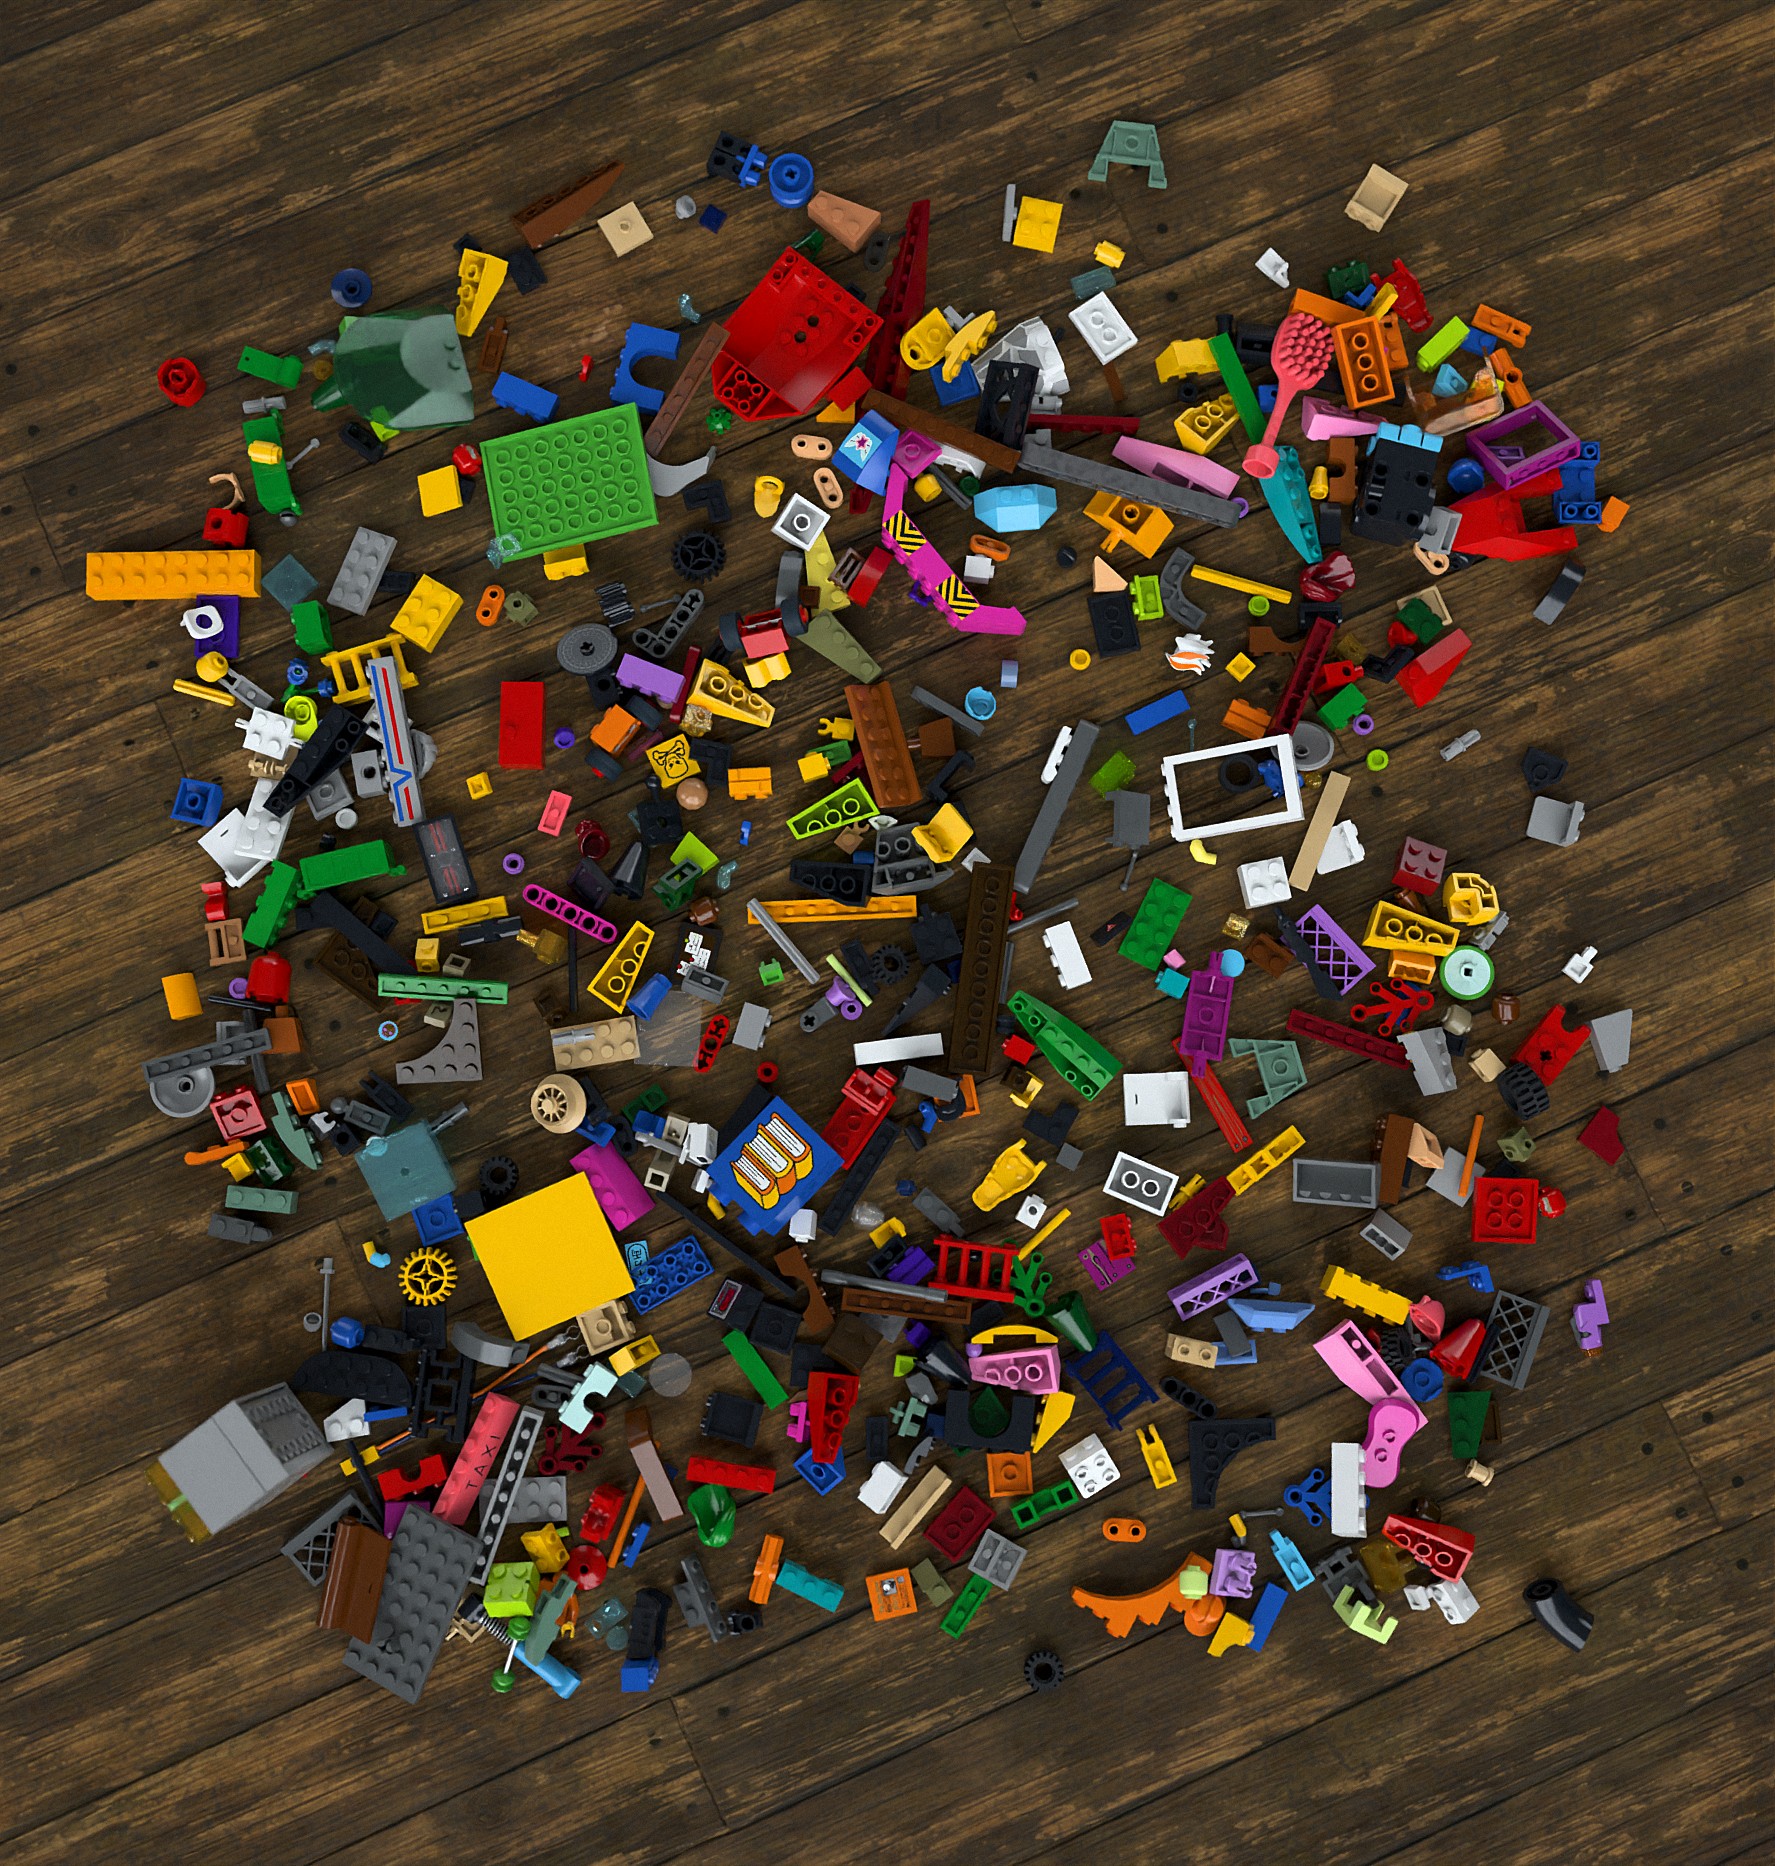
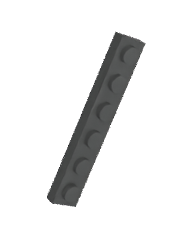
[141,1028,274,1084]

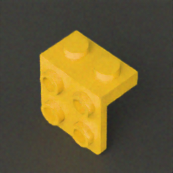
[543,543,589,580]
[911,803,973,863]

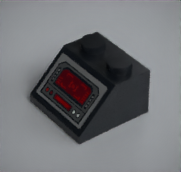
[706,1276,765,1335]

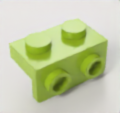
[1129,575,1164,621]

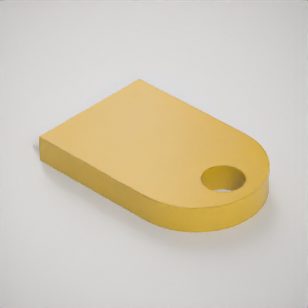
[900,307,956,370]

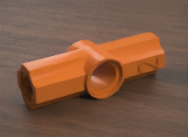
[1488,348,1533,410]
[749,1533,784,1604]

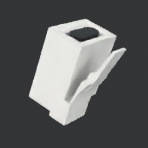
[679,1123,718,1165]

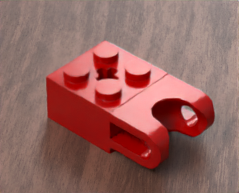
[1509,1003,1591,1086]
[579,1482,627,1543]

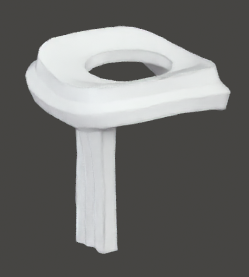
[180,605,224,639]

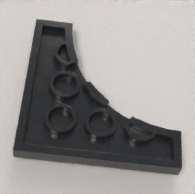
[1187,1417,1276,1509]

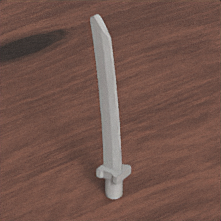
[635,1131,711,1170]
[320,1258,335,1352]

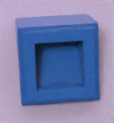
[853,851,874,867]

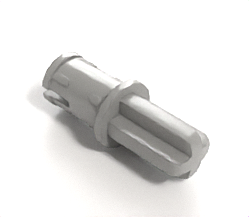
[243,396,286,414]
[1440,729,1481,762]
[552,1026,595,1046]

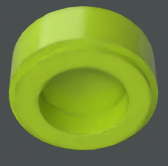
[1366,749,1388,771]

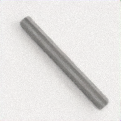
[747,898,820,984]

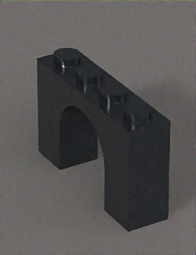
[943,1388,1035,1455]

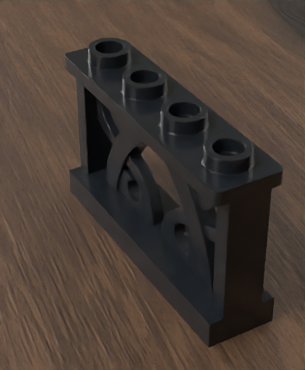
[974,360,1040,451]

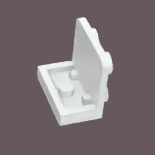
[1316,820,1365,874]
[1058,1433,1120,1498]

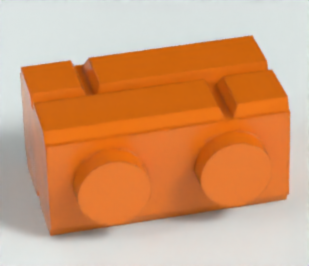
[1221,699,1272,740]

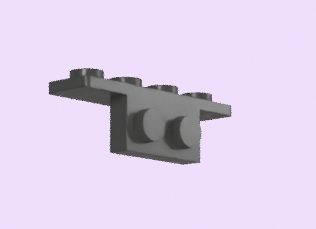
[673,1553,729,1643]

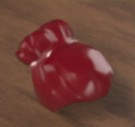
[575,819,610,861]

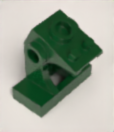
[652,857,703,912]

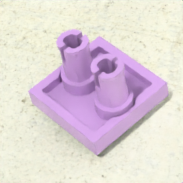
[1209,1548,1257,1598]

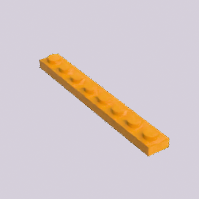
[748,895,917,924]

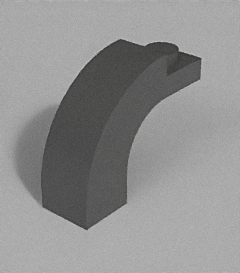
[775,551,805,609]
[450,1321,530,1367]

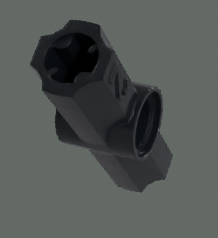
[458,916,525,947]

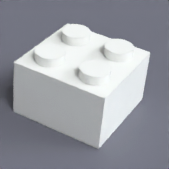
[1237,857,1292,909]

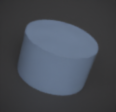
[1000,660,1018,688]

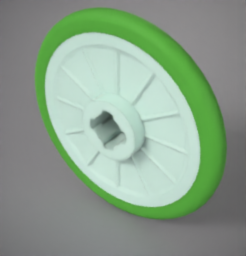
[1439,945,1494,1000]

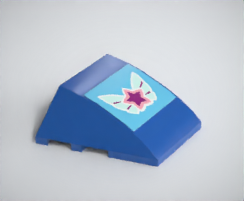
[831,410,900,496]

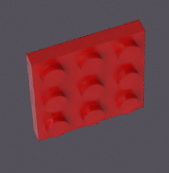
[1471,1176,1539,1244]

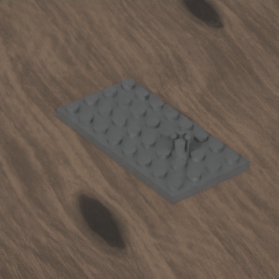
[342,1502,485,1705]

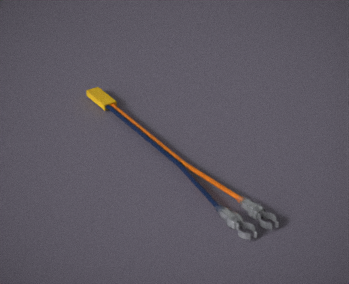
[340,1326,590,1476]

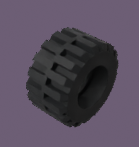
[1496,1062,1550,1121]

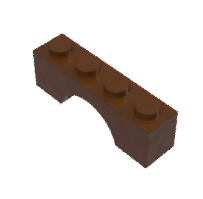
[1246,627,1333,656]
[773,1244,837,1334]

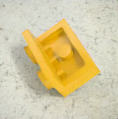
[521,1523,570,1574]

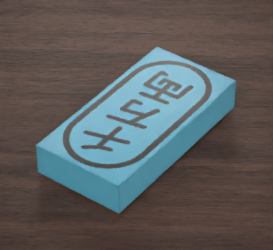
[625,1240,653,1286]

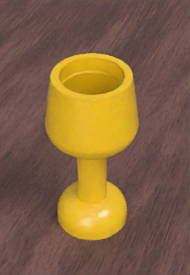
[914,471,942,502]

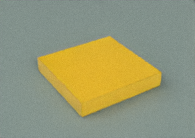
[417,465,462,517]

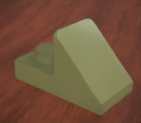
[910,1557,954,1607]

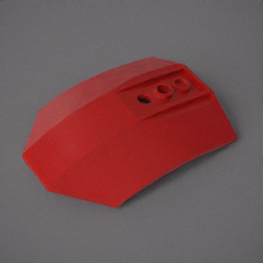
[711,246,885,422]

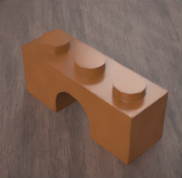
[1326,438,1358,505]

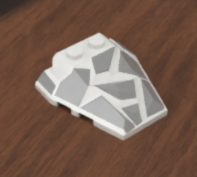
[971,317,1070,402]

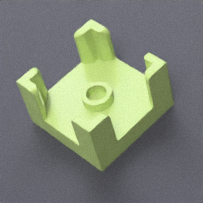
[1333,1584,1398,1644]

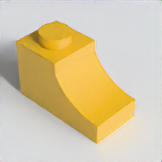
[1207,1612,1255,1657]

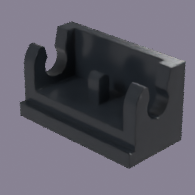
[338,421,388,466]
[1296,602,1342,631]
[579,1076,613,1128]

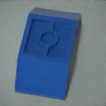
[1551,441,1601,524]

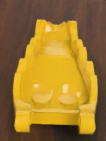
[972,1138,1048,1211]

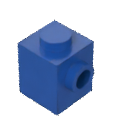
[1255,385,1278,413]

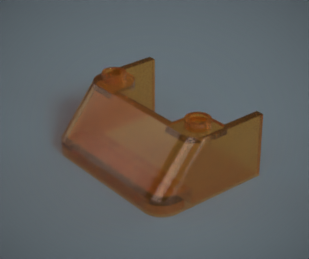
[1404,346,1504,437]

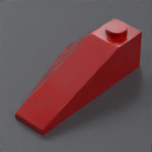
[1394,628,1472,709]
[807,1371,859,1464]
[1381,1514,1475,1584]

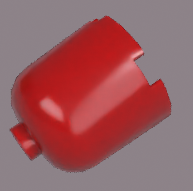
[245,952,292,1003]

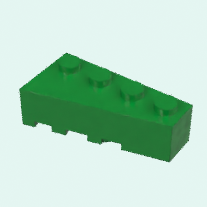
[242,859,305,951]

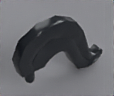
[934,1077,966,1123]

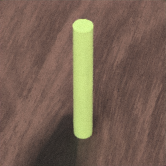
[826,954,873,1007]

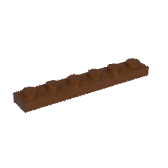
[841,1288,972,1324]

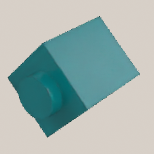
[1155,968,1190,999]

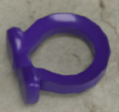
[908,580,933,607]

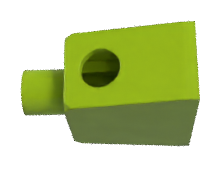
[670,831,720,881]

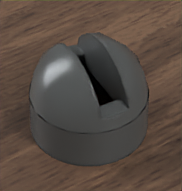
[280,508,298,527]

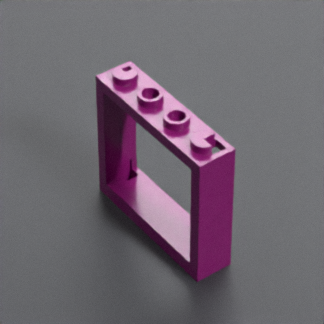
[1466,399,1581,491]

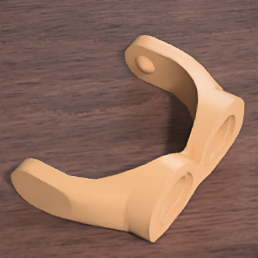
[209,473,245,510]

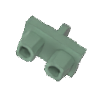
[889,1395,927,1437]

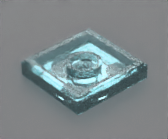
[260,554,320,613]

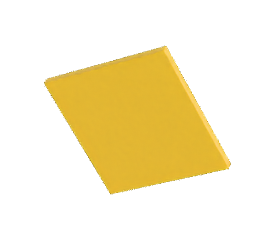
[464,1170,636,1342]

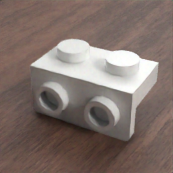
[1428,1577,1480,1624]

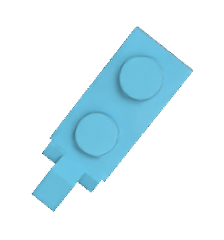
[1268,1529,1315,1591]

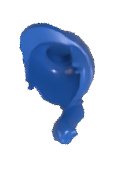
[1446,458,1485,494]

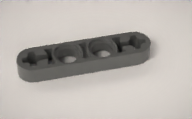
[910,686,985,737]

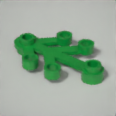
[991,1238,1052,1318]

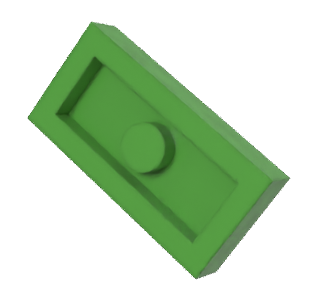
[807,739,852,767]

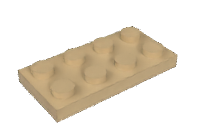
[550,1015,641,1072]

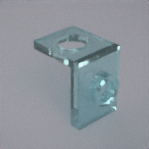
[486,532,522,570]
[584,1597,628,1640]

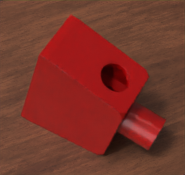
[1312,660,1364,695]

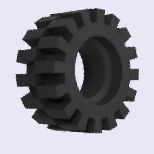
[869,944,911,986]
[478,1156,519,1195]
[1380,1327,1415,1369]
[1024,1648,1064,1693]

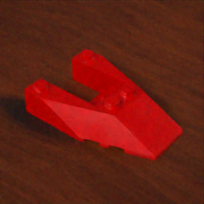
[1447,467,1578,562]

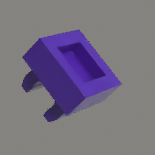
[903,1319,932,1349]

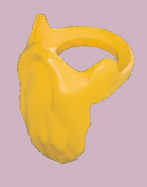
[754,476,785,518]

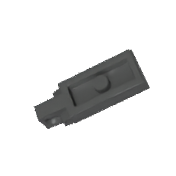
[912,1187,965,1237]

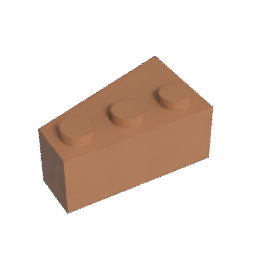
[808,191,881,253]

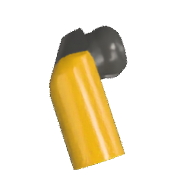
[1229,1514,1247,1548]

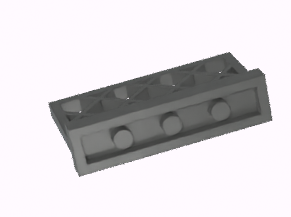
[1480,1290,1551,1390]
[280,1488,384,1587]

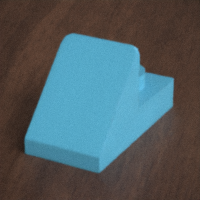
[1432,364,1468,403]

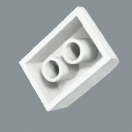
[1103,1151,1179,1217]

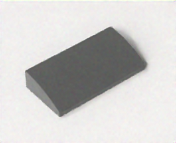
[1293,1157,1382,1208]

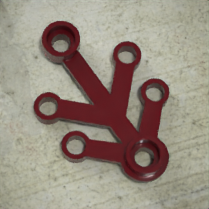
[538,1411,607,1475]

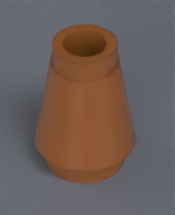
[1394,887,1423,915]

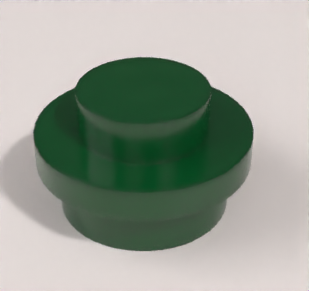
[959,476,980,497]

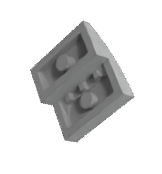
[1425,1146,1486,1207]
[968,1529,1028,1591]

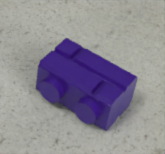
[886,1246,936,1285]

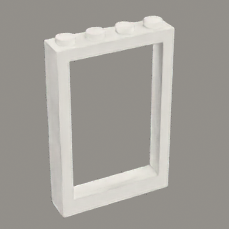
[1161,734,1305,842]

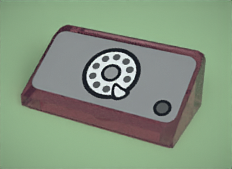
[623,728,664,763]

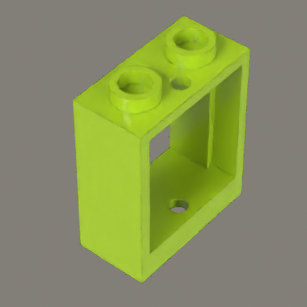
[1416,316,1470,374]

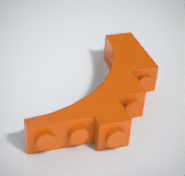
[1070,1551,1214,1638]

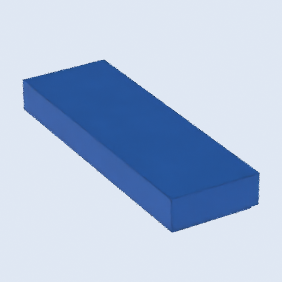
[1125,690,1190,736]
[1246,1582,1288,1652]

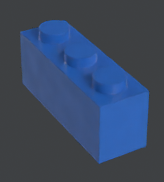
[492,371,561,424]
[621,1652,659,1692]

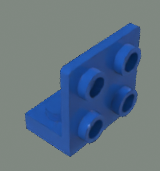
[1435,1261,1494,1293]

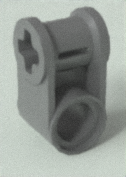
[800,996,840,1032]

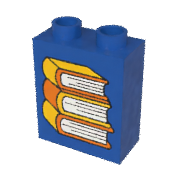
[705,1096,845,1236]

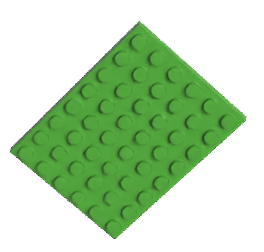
[479,402,659,563]

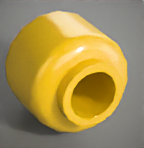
[196,651,229,682]

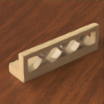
[879,1464,952,1550]

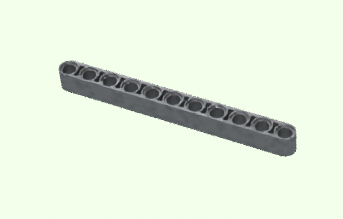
[1018,443,1242,529]

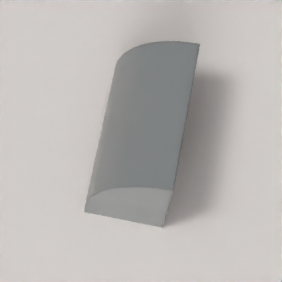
[1359,1208,1413,1261]

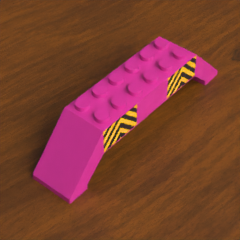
[881,463,1027,635]

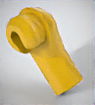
[707,1192,726,1220]

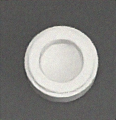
[336,808,358,830]

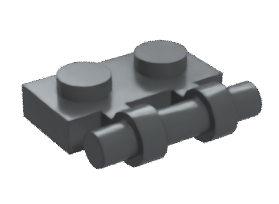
[1312,1545,1369,1602]

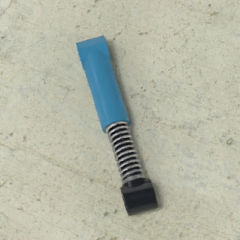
[457,1592,582,1699]

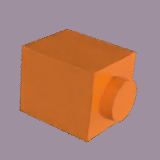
[1596,496,1630,533]

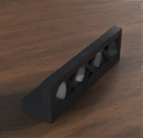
[715,1083,774,1160]

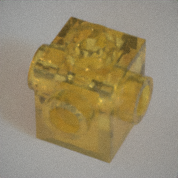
[678,703,713,738]

